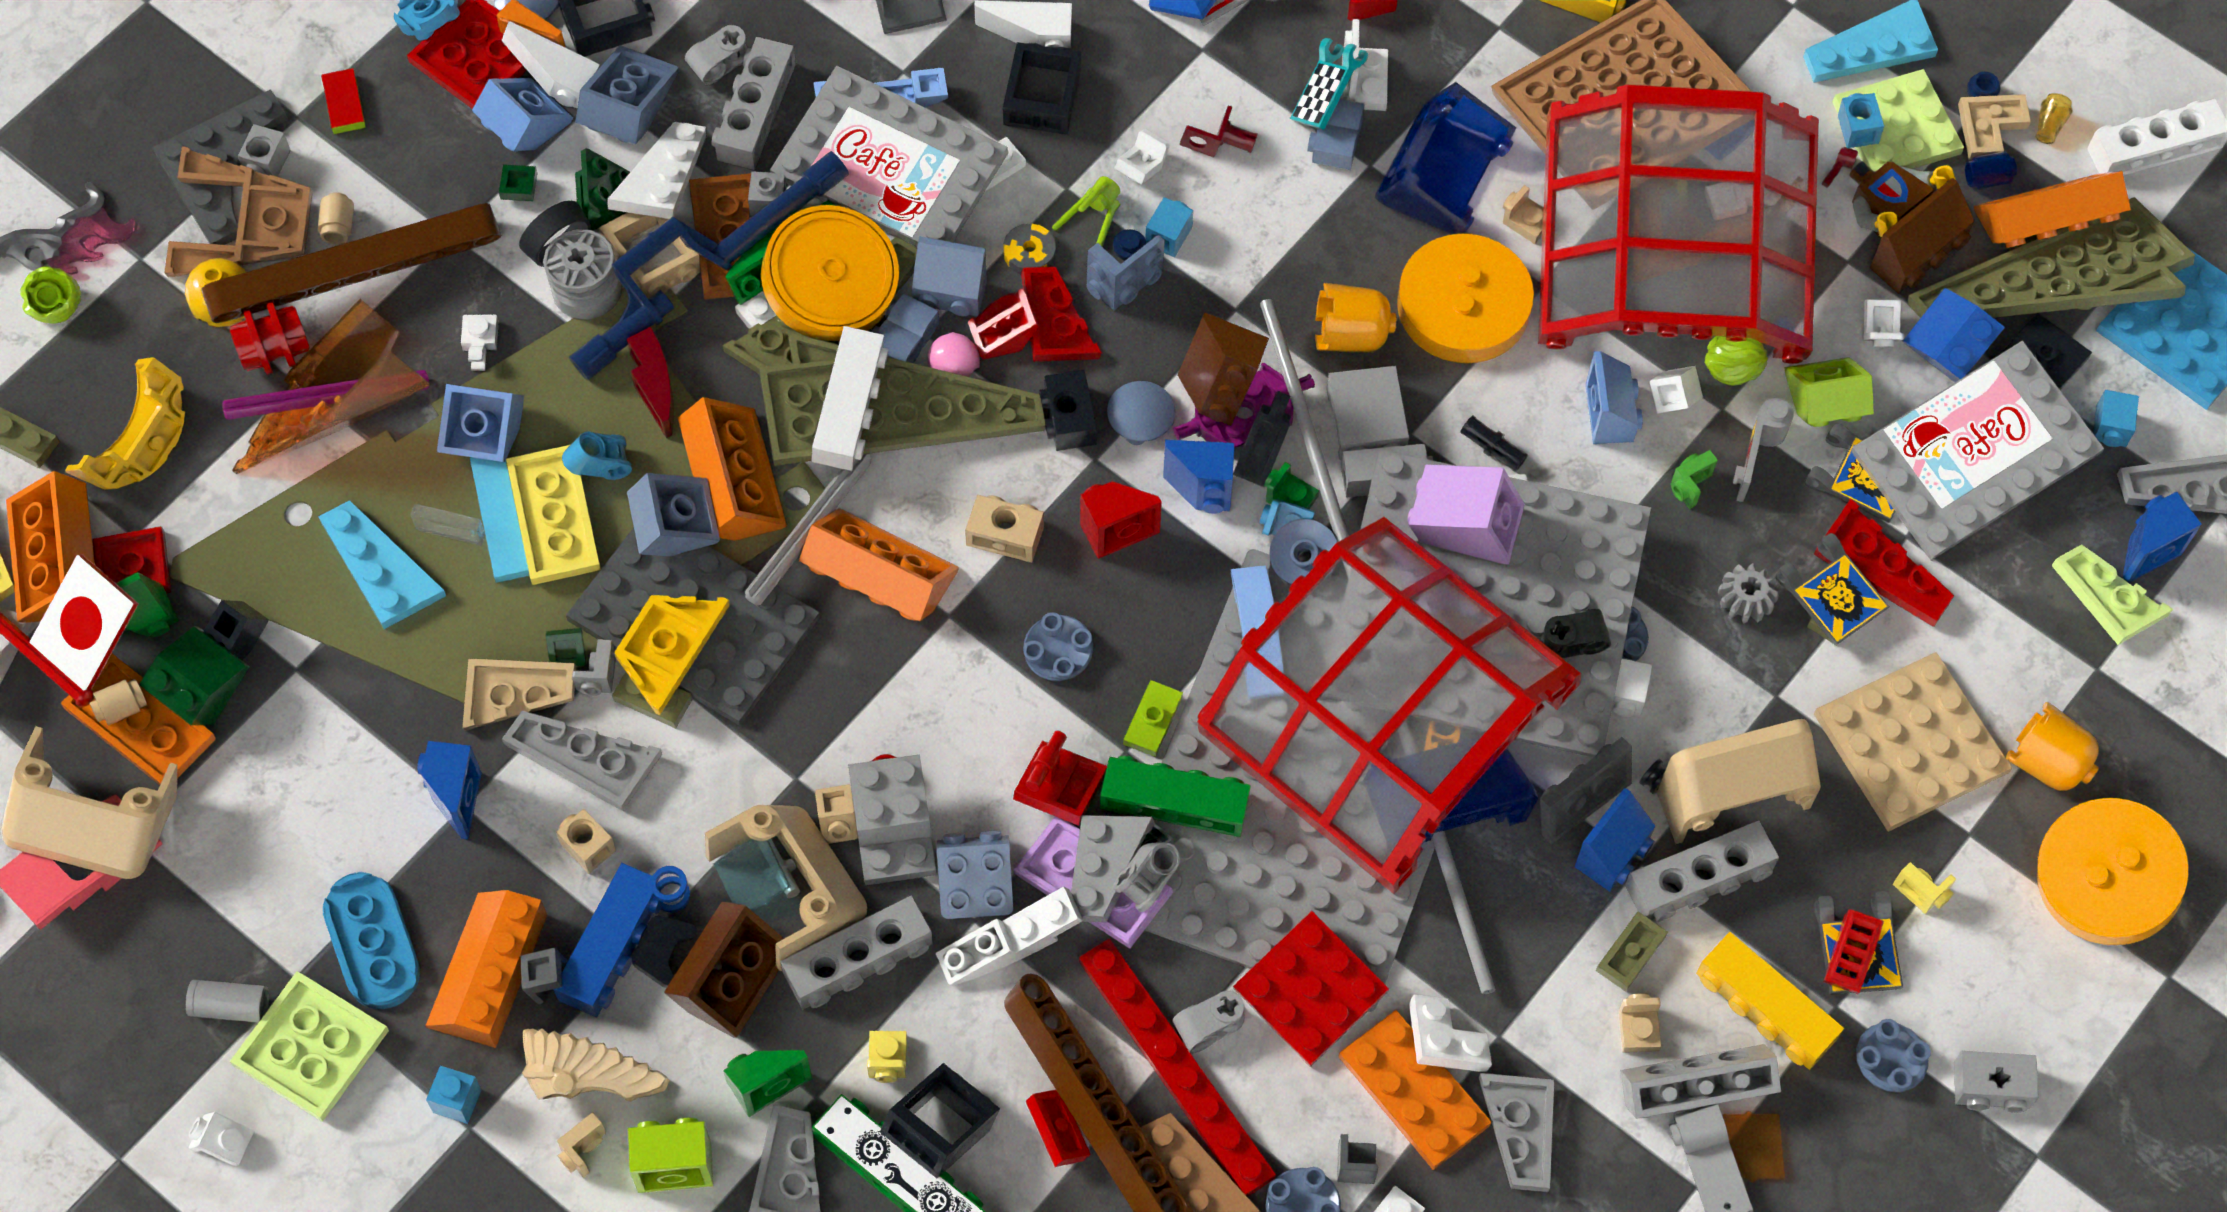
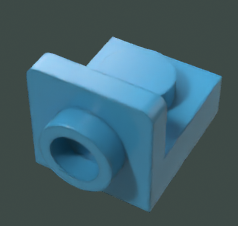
[1260,498,1316,536]

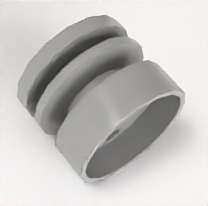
[543,229,622,320]

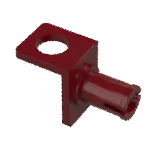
[1180,105,1258,157]

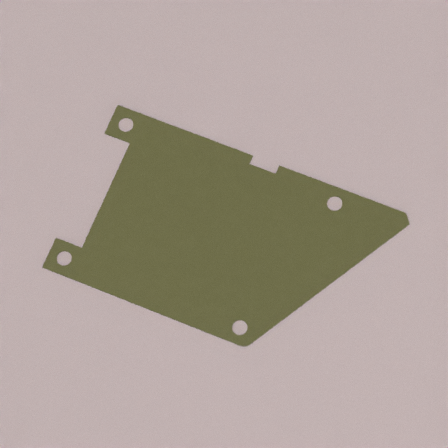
[170,288,825,704]

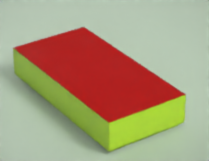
[321,68,366,134]

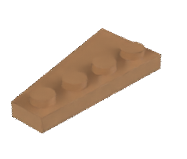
[1140,1113,1260,1212]

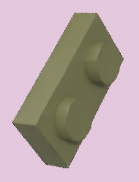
[0,407,59,469]
[612,672,693,729]
[1596,911,1668,992]

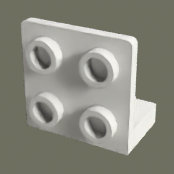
[1342,19,1388,111]

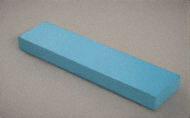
[470,457,530,583]

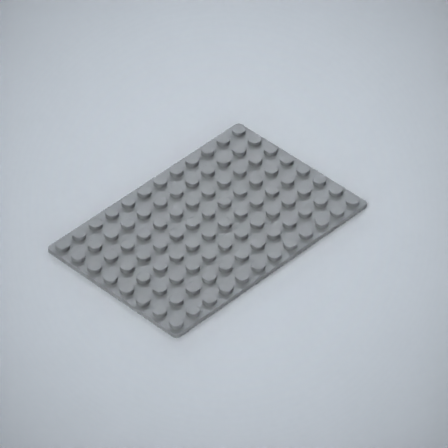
[1145,549,1477,1012]

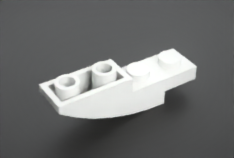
[936,887,1083,986]

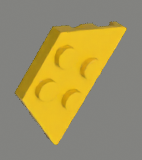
[615,595,730,715]

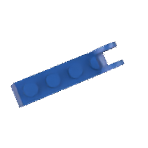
[553,863,690,1018]

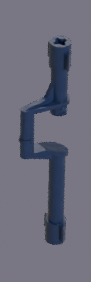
[569,151,849,381]

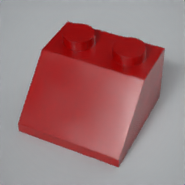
[1080,481,1162,559]

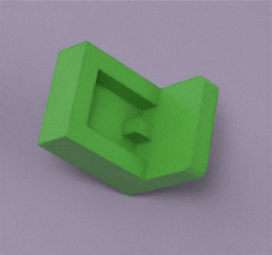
[1671,450,1718,509]

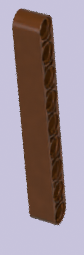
[201,203,502,323]
[1004,973,1193,1212]

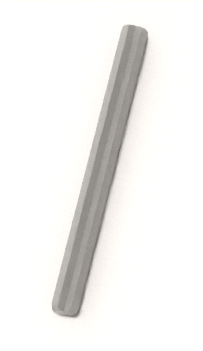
[745,454,871,606]

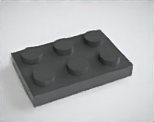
[1540,737,1632,845]

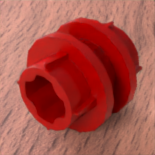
[229,301,310,376]

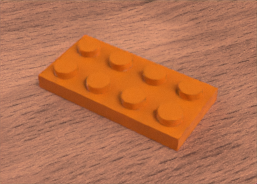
[61,653,216,785]
[1339,1010,1491,1170]

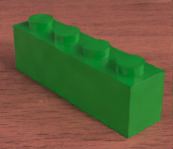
[1100,756,1251,837]

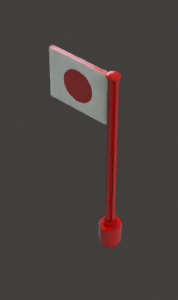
[0,555,139,707]

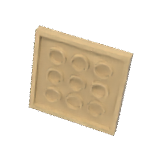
[1814,652,2012,832]

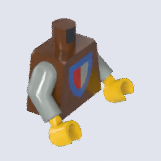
[1849,161,1956,239]

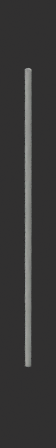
[1260,299,1496,995]

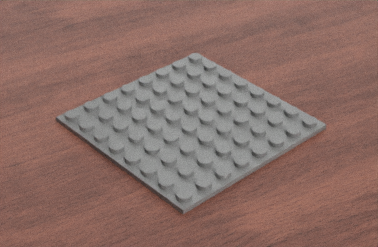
[1322,449,1651,758]

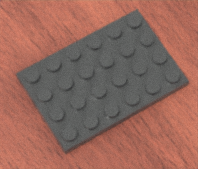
[566,527,820,726]

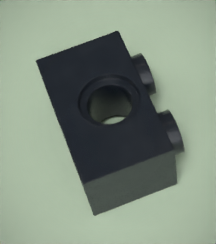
[1039,370,1097,451]

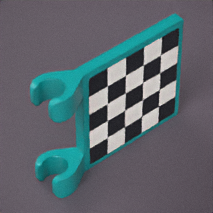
[1290,38,1368,130]

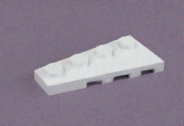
[608,122,706,219]

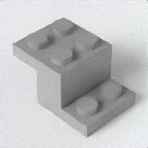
[848,754,937,886]

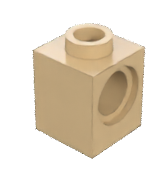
[556,809,616,874]

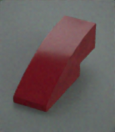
[627,327,674,438]

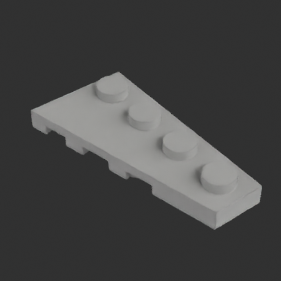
[2117,454,2227,514]

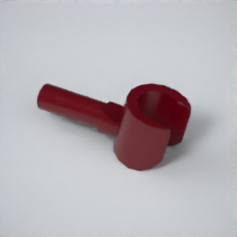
[1822,147,1858,188]

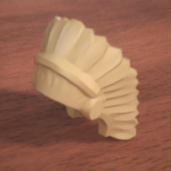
[522,1028,670,1102]

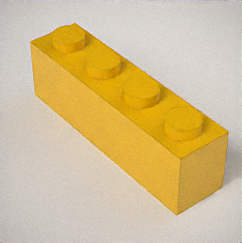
[1696,932,1844,1070]

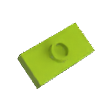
[1123,680,1183,757]

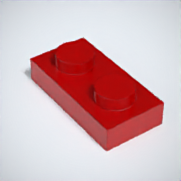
[1026,1090,1091,1167]

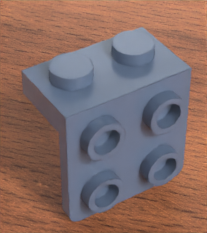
[1087,235,1165,311]
[937,831,1013,919]

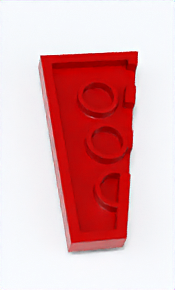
[1814,499,1954,627]

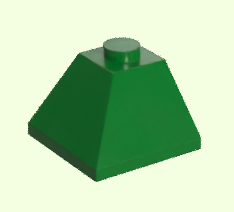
[116,572,179,637]
[723,1050,812,1117]

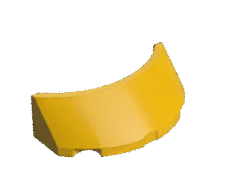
[65,357,185,490]

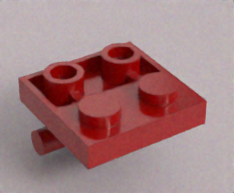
[1013,731,1107,826]

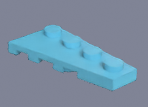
[1803,0,1938,83]
[318,500,446,629]

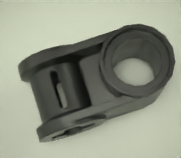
[1539,609,1611,658]

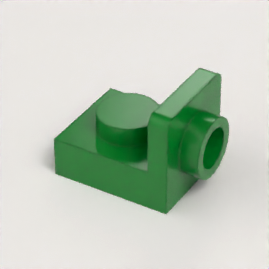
[1264,462,1319,509]

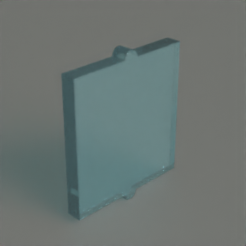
[713,839,791,911]

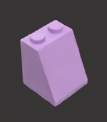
[1408,465,1525,564]

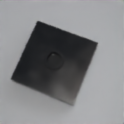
[2001,313,2092,390]

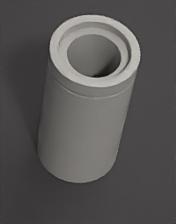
[186,979,269,1023]

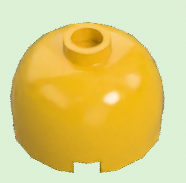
[185,258,246,327]

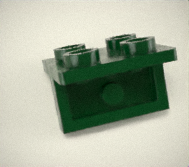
[575,148,630,231]

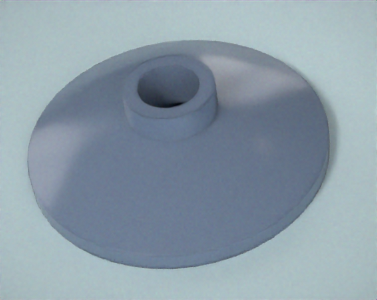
[1269,519,1337,585]

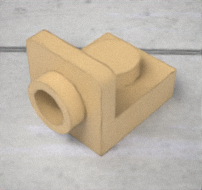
[1503,185,1543,244]
[815,784,858,844]
[1619,993,1661,1052]
[557,1112,606,1178]

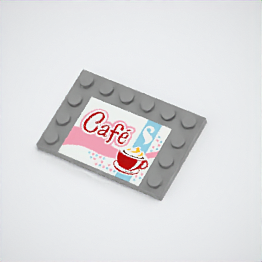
[770,65,1009,247]
[1851,341,2104,561]

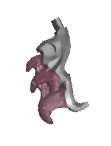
[0,182,136,275]

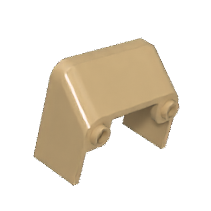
[1657,719,1821,844]
[2,726,177,879]
[705,805,867,971]

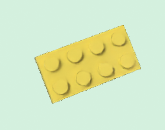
[506,445,601,585]

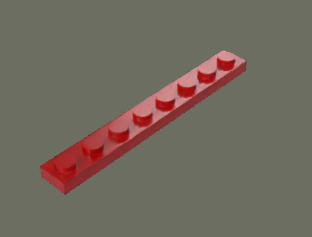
[1079,938,1276,1197]

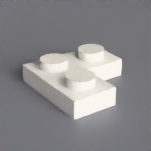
[1409,994,1492,1072]

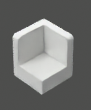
[1649,366,1703,414]

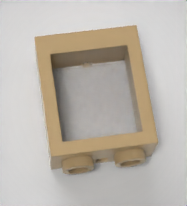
[599,213,700,298]

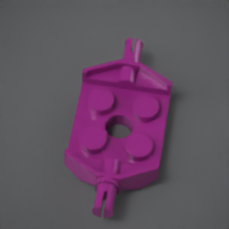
[1173,363,1315,448]

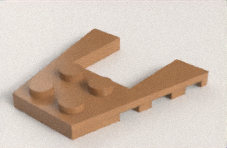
[164,147,313,277]

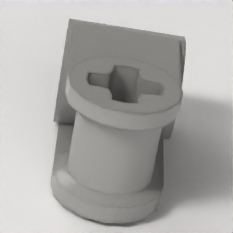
[685,25,747,85]
[1113,842,1180,912]
[1172,991,1245,1053]

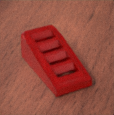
[1823,909,1884,994]

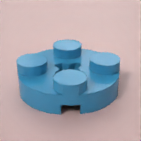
[393,0,460,40]

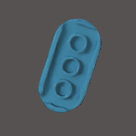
[323,872,420,1009]

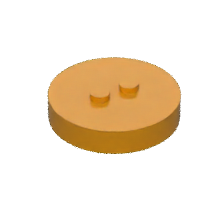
[761,205,899,341]
[1397,234,1534,363]
[2037,798,2188,945]

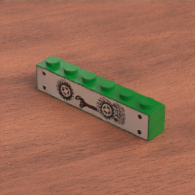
[812,1094,986,1212]

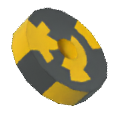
[1003,223,1056,274]

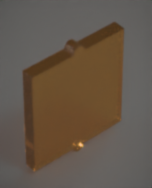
[1722,1111,1785,1183]

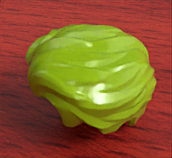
[20,266,81,324]
[1704,336,1768,386]

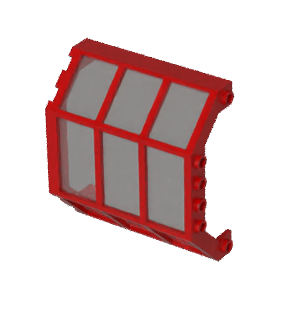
[1538,84,1819,364]
[1197,517,1581,894]

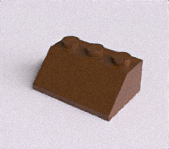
[1870,178,1974,294]
[1177,312,1269,426]
[664,902,784,1038]

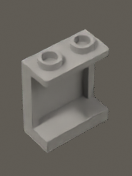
[1326,366,1409,460]

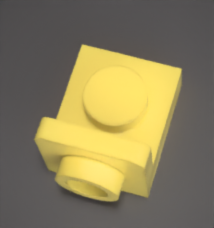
[1893,862,1956,914]
[867,1031,907,1083]

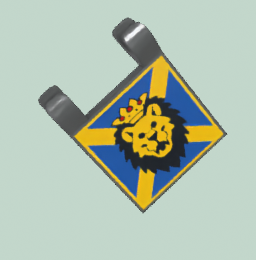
[1805,423,1895,523]
[1775,533,1890,646]
[1814,891,1903,995]

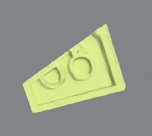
[2052,544,2173,645]

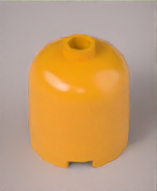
[1315,283,1396,353]
[2005,702,2099,791]

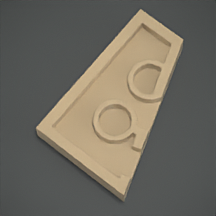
[463,659,576,731]

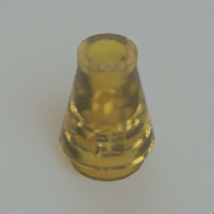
[2035,93,2073,144]

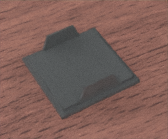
[876,0,947,34]

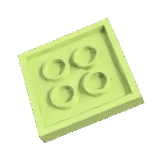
[1832,69,1964,172]
[230,971,389,1122]

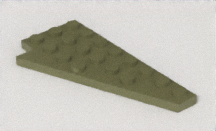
[1908,197,2195,318]
[759,334,1046,466]

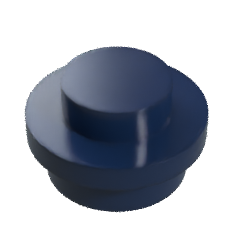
[1967,71,2001,97]
[1113,229,1146,261]

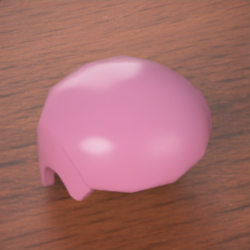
[927,332,980,377]

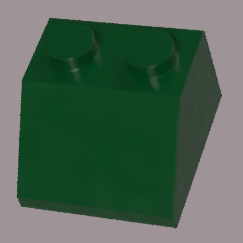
[139,626,250,725]

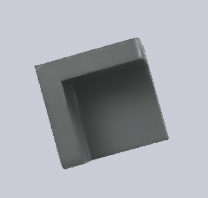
[521,948,568,1004]
[1337,1134,1378,1184]

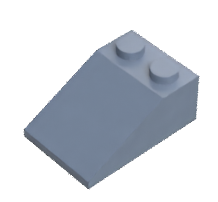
[575,45,679,145]

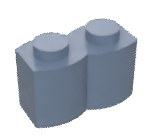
[1307,99,1365,170]
[872,294,939,363]

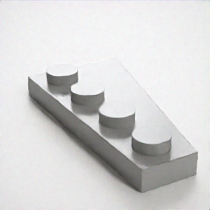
[502,711,662,811]

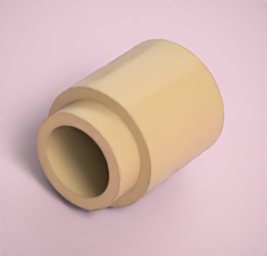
[318,192,354,245]
[89,679,147,726]

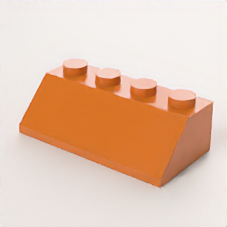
[1974,171,2131,248]
[678,397,787,541]
[6,471,95,623]
[799,508,959,621]
[426,890,547,1048]

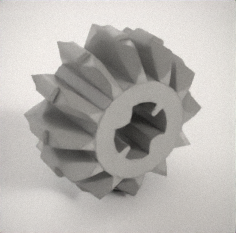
[1718,563,1779,624]

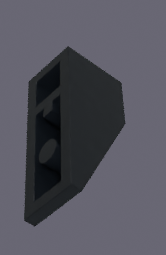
[204,600,269,660]

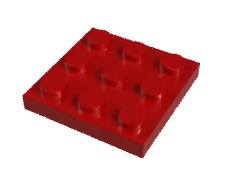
[407,0,527,109]
[1233,911,1389,1067]

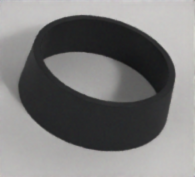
[519,200,591,267]

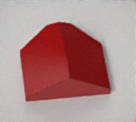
[968,289,1039,360]

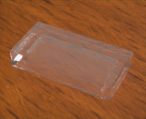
[410,504,486,546]

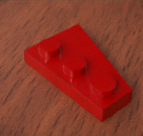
[1021,267,1102,362]

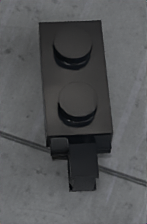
[1233,391,1291,488]

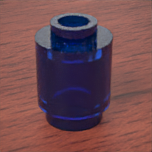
[1964,151,2017,189]

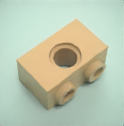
[965,494,1044,563]

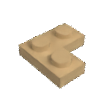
[1958,94,2031,160]

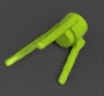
[1052,176,1121,247]

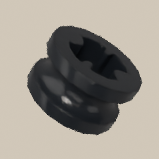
[1639,759,1666,795]

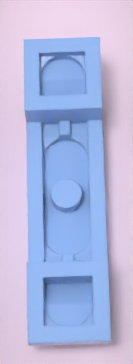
[814,68,948,108]
[1231,565,1285,699]

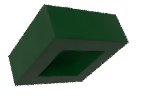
[499,164,538,202]
[546,628,586,666]

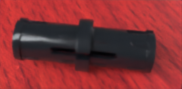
[1460,415,1528,472]

